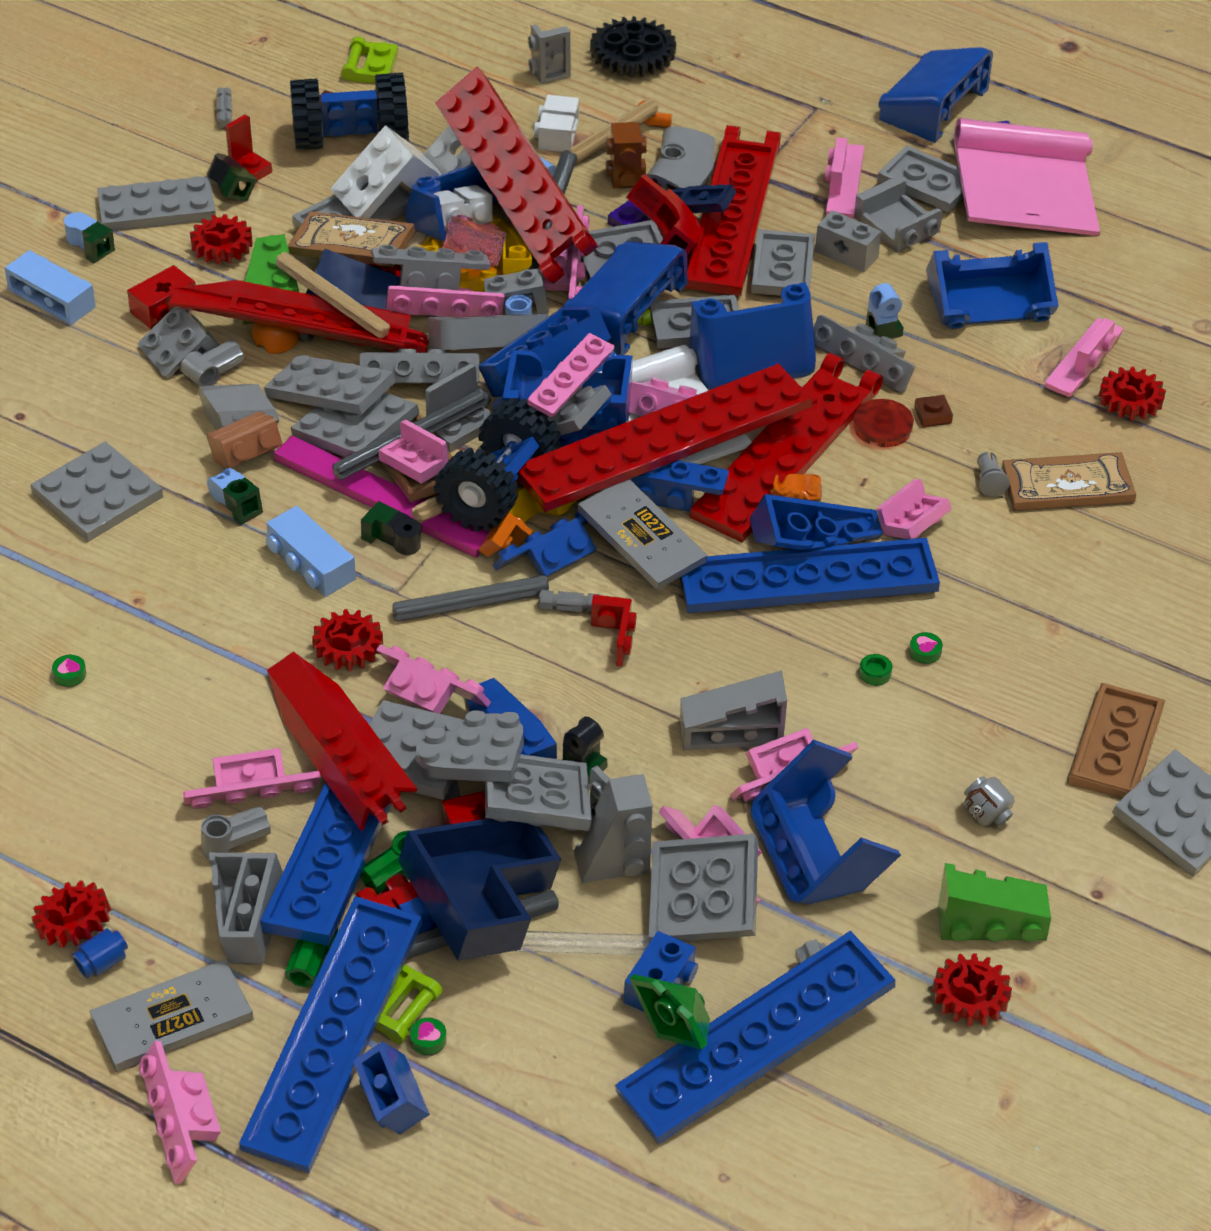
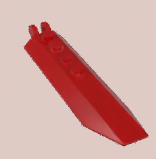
[169,280,429,353]
[267,651,418,831]

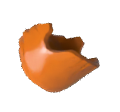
[770,474,822,502]

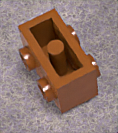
[606,122,647,188]

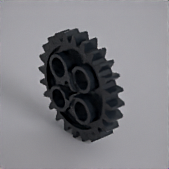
[590,16,676,78]

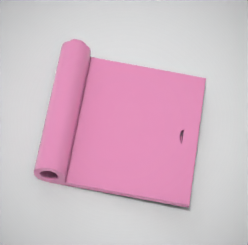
[954,118,1100,236]

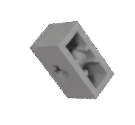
[815,210,881,272]

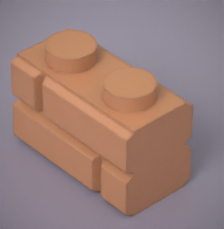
[207,411,282,468]

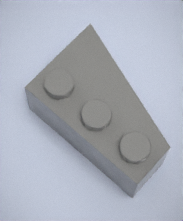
[679,670,787,750]
[574,774,653,883]
[209,853,283,964]

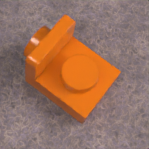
[478,512,533,557]

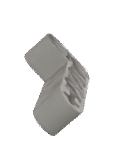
[428,313,548,350]

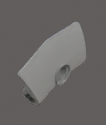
[647,126,715,191]

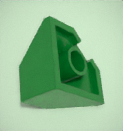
[629,974,710,1049]

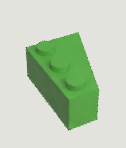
[243,234,299,324]
[938,863,1051,941]

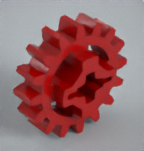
[190,214,253,264]
[1099,366,1166,421]
[312,609,384,671]
[32,880,112,948]
[932,953,1012,1026]

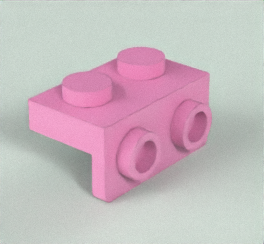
[378,420,448,483]
[877,479,952,540]

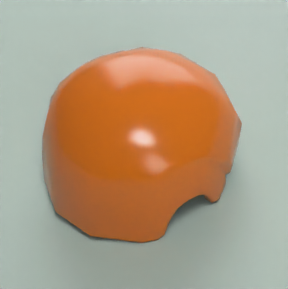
[251,323,299,354]

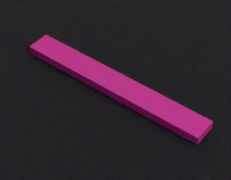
[274,435,490,558]

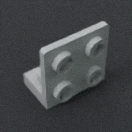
[138,307,220,379]
[425,363,491,453]

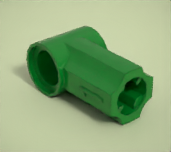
[360,830,410,894]
[285,927,338,988]

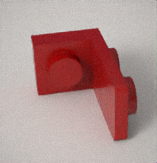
[226,114,272,181]
[591,594,637,667]

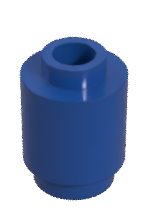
[72,928,128,979]

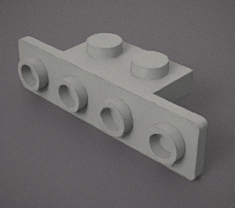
[371,245,490,290]
[813,315,915,392]
[359,349,480,384]

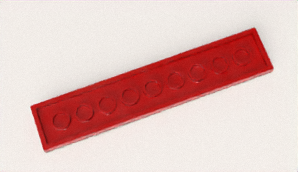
[517,363,812,512]

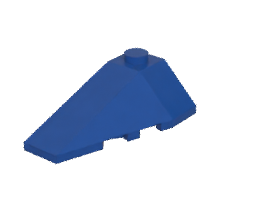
[750,494,883,550]
[466,678,557,759]

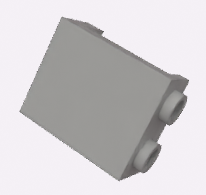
[854,175,943,252]

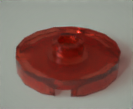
[853,399,914,447]

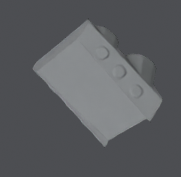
[198,384,280,430]

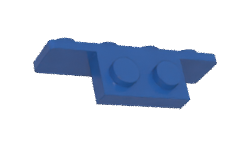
[631,460,729,512]
[493,512,597,577]

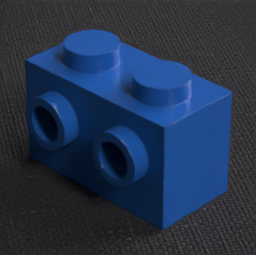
[624,931,698,1012]
[353,1041,430,1134]

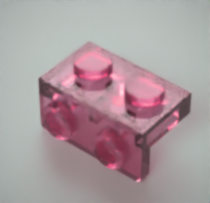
[442,215,507,268]

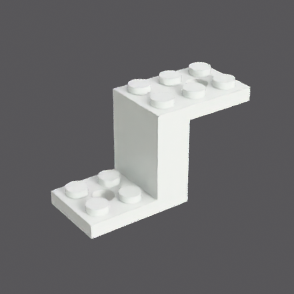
[330,125,474,218]

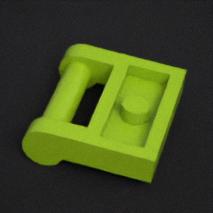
[341,36,398,84]
[375,964,443,1044]

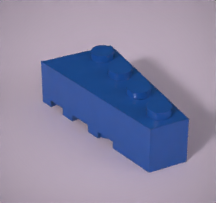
[479,307,611,397]

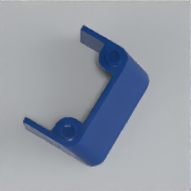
[405,164,498,242]
[751,739,901,905]

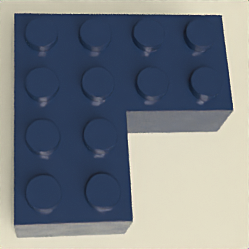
[398,818,561,961]

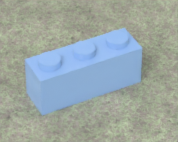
[5,250,96,325]
[266,506,356,597]

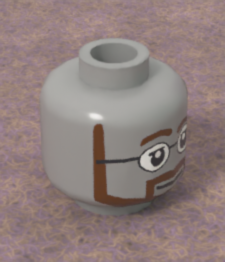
[964,776,1015,827]

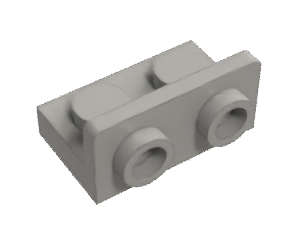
[528,25,571,84]
[547,385,612,435]

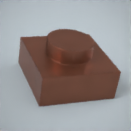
[915,395,953,427]

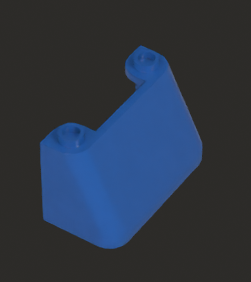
[878,47,993,143]
[563,241,688,355]
[926,242,1059,329]
[689,282,816,390]
[503,350,633,447]

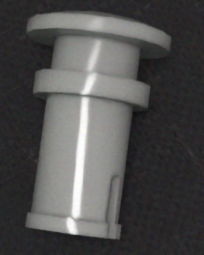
[977,451,1010,497]

